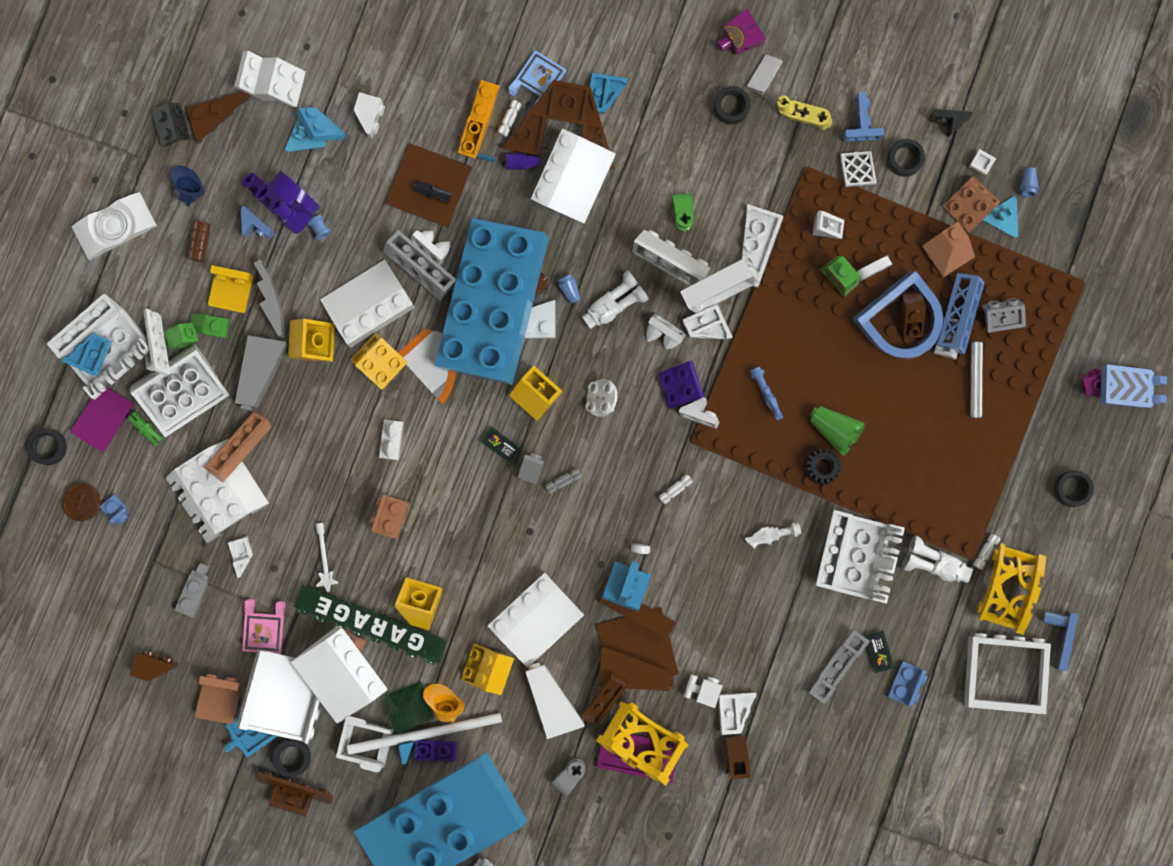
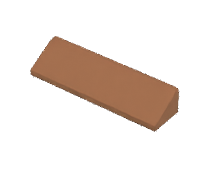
[204,412,271,482]

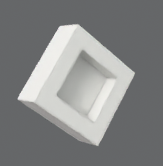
[969,149,996,176]

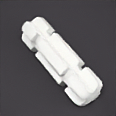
[498,100,521,136]
[659,475,693,504]
[973,534,1000,570]

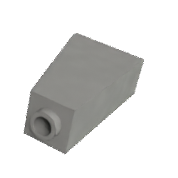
[235,335,289,411]

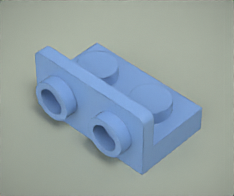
[887,661,927,707]

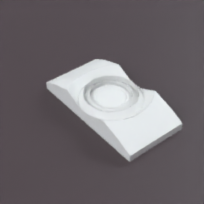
[71,192,157,261]

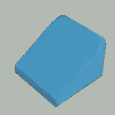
[398,741,415,764]

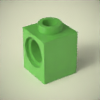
[164,323,198,350]

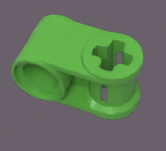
[672,193,694,231]

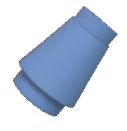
[1020,167,1039,197]
[558,274,581,304]

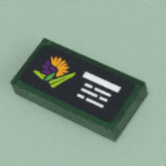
[481,427,523,465]
[864,630,895,673]

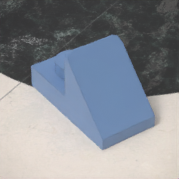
[241,205,275,239]

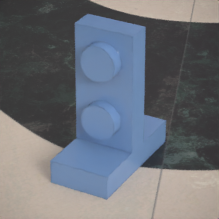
[843,91,884,142]

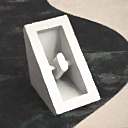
[812,211,844,239]

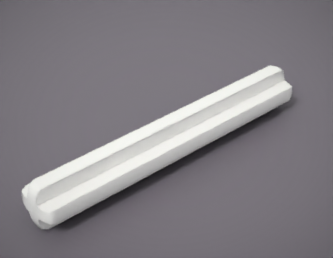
[971,342,983,418]

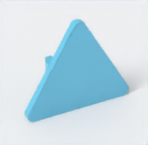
[285,117,327,152]
[982,197,1018,238]

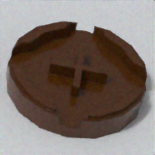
[62,483,101,522]

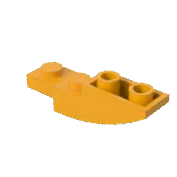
[457,80,500,159]

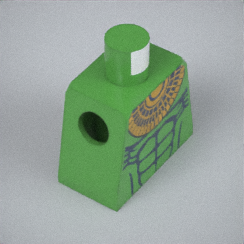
[820,256,860,297]

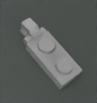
[175,563,209,618]

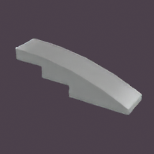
[254,260,285,339]

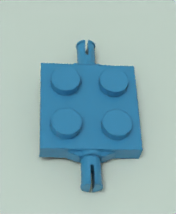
[223,716,277,758]

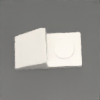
[679,397,719,429]

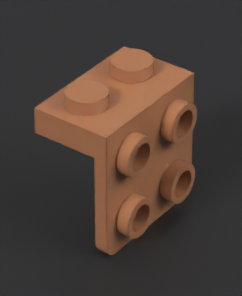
[195,674,242,724]

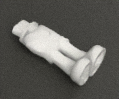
[582,271,649,329]
[902,535,973,583]

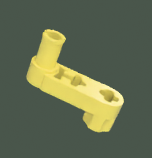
[777,96,832,130]

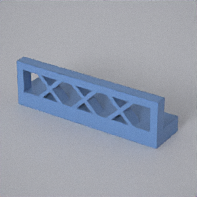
[937,273,984,354]

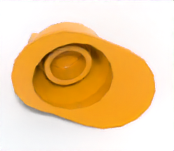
[423,684,464,724]

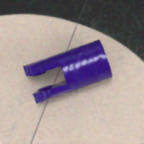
[506,153,541,170]

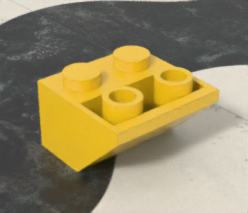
[509,365,563,421]
[461,643,514,695]

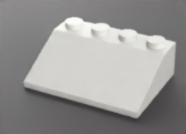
[531,129,616,224]
[632,230,710,286]
[320,260,415,348]
[130,344,229,437]
[488,573,584,668]
[291,626,388,723]

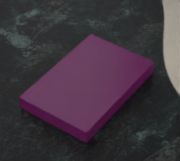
[70,386,135,452]

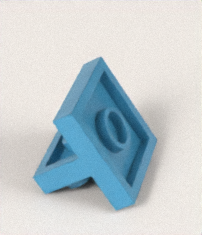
[602,561,651,612]

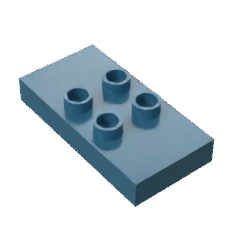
[354,752,528,866]

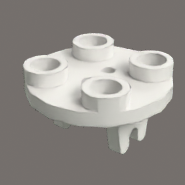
[585,379,617,417]

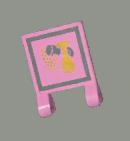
[242,599,286,654]

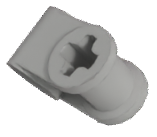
[551,758,585,797]

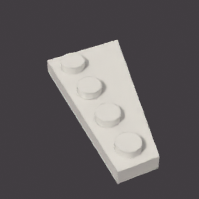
[742,204,783,288]

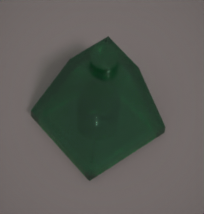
[385,681,434,734]

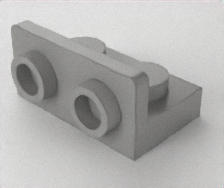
[982,298,1026,333]

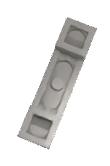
[809,629,870,704]

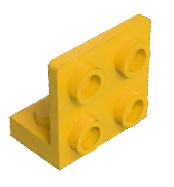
[208,265,254,313]
[350,333,407,389]

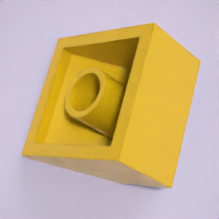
[288,319,335,362]

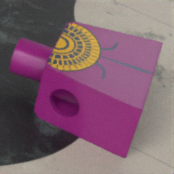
[717,8,766,55]

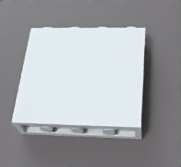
[236,649,320,744]

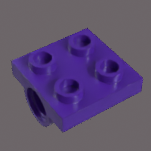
[658,360,704,409]

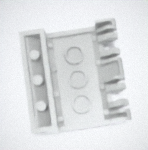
[47,294,150,400]
[165,439,269,543]
[815,510,905,604]

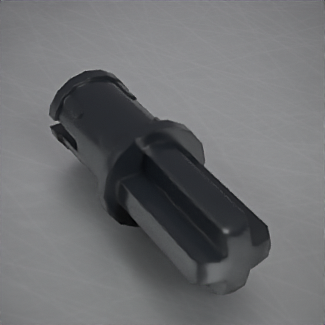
[413,181,452,204]

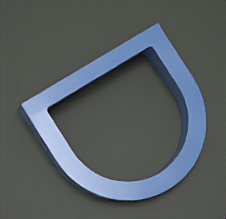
[852,271,943,358]

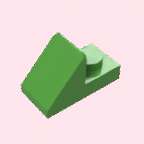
[190,314,230,338]

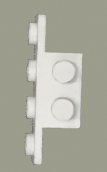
[143,309,170,376]

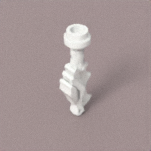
[745,522,801,549]

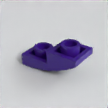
[414,740,457,762]

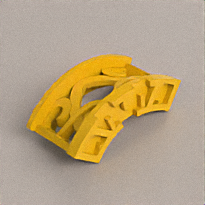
[977,543,1046,635]
[596,701,688,786]

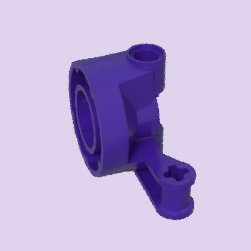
[241,170,320,234]

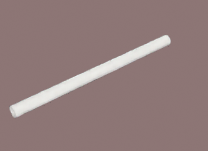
[347,713,502,755]

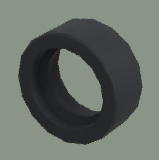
[714,86,750,124]
[887,139,925,177]
[26,428,67,465]
[1054,470,1094,507]
[272,739,311,778]

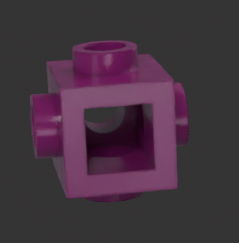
[1079,368,1102,397]

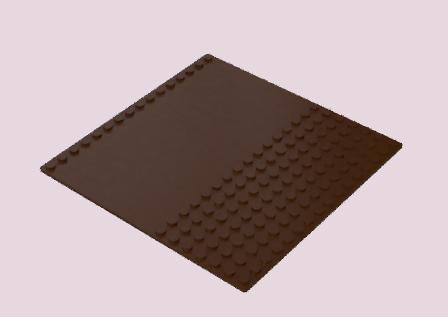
[691,167,1085,560]

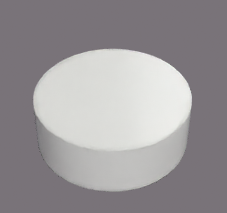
[631,543,650,554]

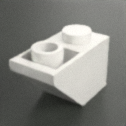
[354,92,385,139]

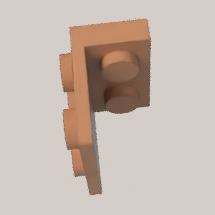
[943,176,1000,232]
[369,494,409,539]

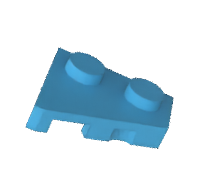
[590,73,628,114]
[297,107,346,141]
[62,333,113,376]

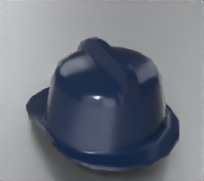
[170,166,205,207]

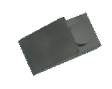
[930,109,973,137]

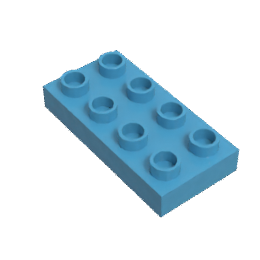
[434,218,549,386]

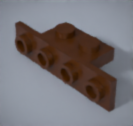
[257,772,333,817]

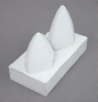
[411,230,450,265]
[646,313,687,349]
[379,420,404,460]

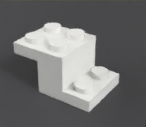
[234,51,306,108]

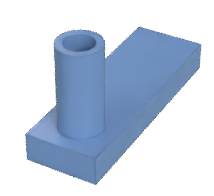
[1043,611,1079,672]

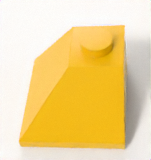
[395,577,443,630]

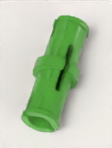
[127,411,163,447]

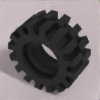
[805,449,842,485]

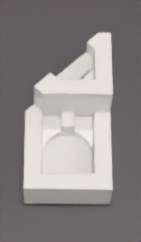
[228,536,253,578]

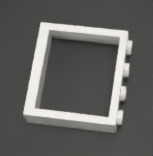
[680,259,760,313]
[964,633,1051,714]

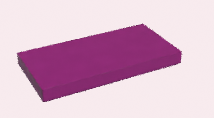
[596,728,677,783]

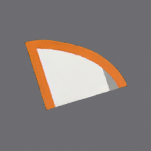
[398,329,456,404]

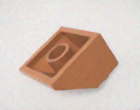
[922,222,975,278]

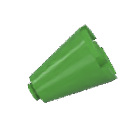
[809,406,865,456]

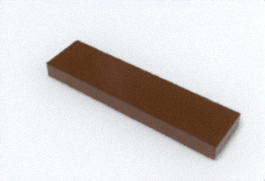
[599,593,676,639]

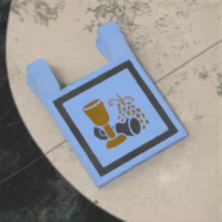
[508,50,567,106]

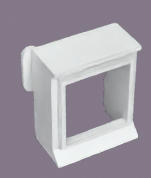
[336,716,394,772]

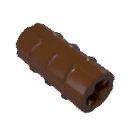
[187,221,211,262]

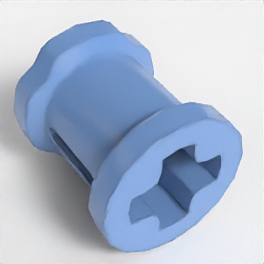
[307,215,331,240]

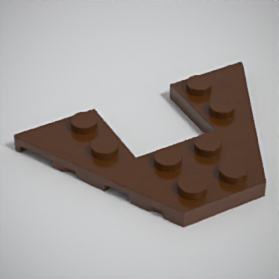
[503,80,614,170]

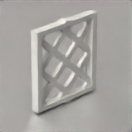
[840,151,877,187]

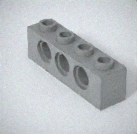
[383,230,456,301]

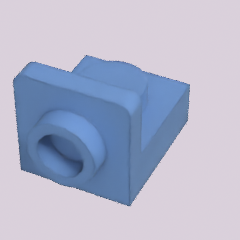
[100,494,131,525]

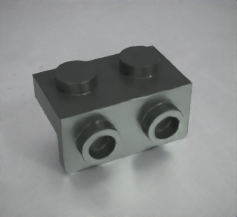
[151,102,190,147]

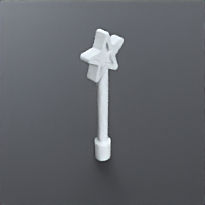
[316,523,338,592]

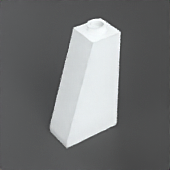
[526,663,585,739]

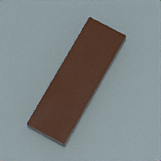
[581,673,628,726]

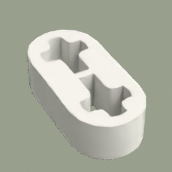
[857,256,892,281]

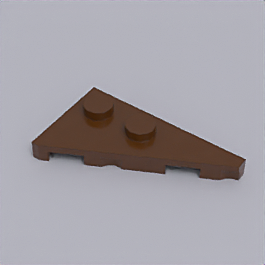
[187,91,251,144]

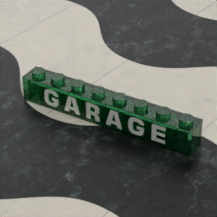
[294,585,448,665]

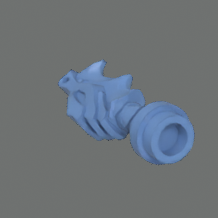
[750,367,783,420]

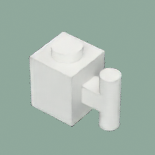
[683,674,722,708]

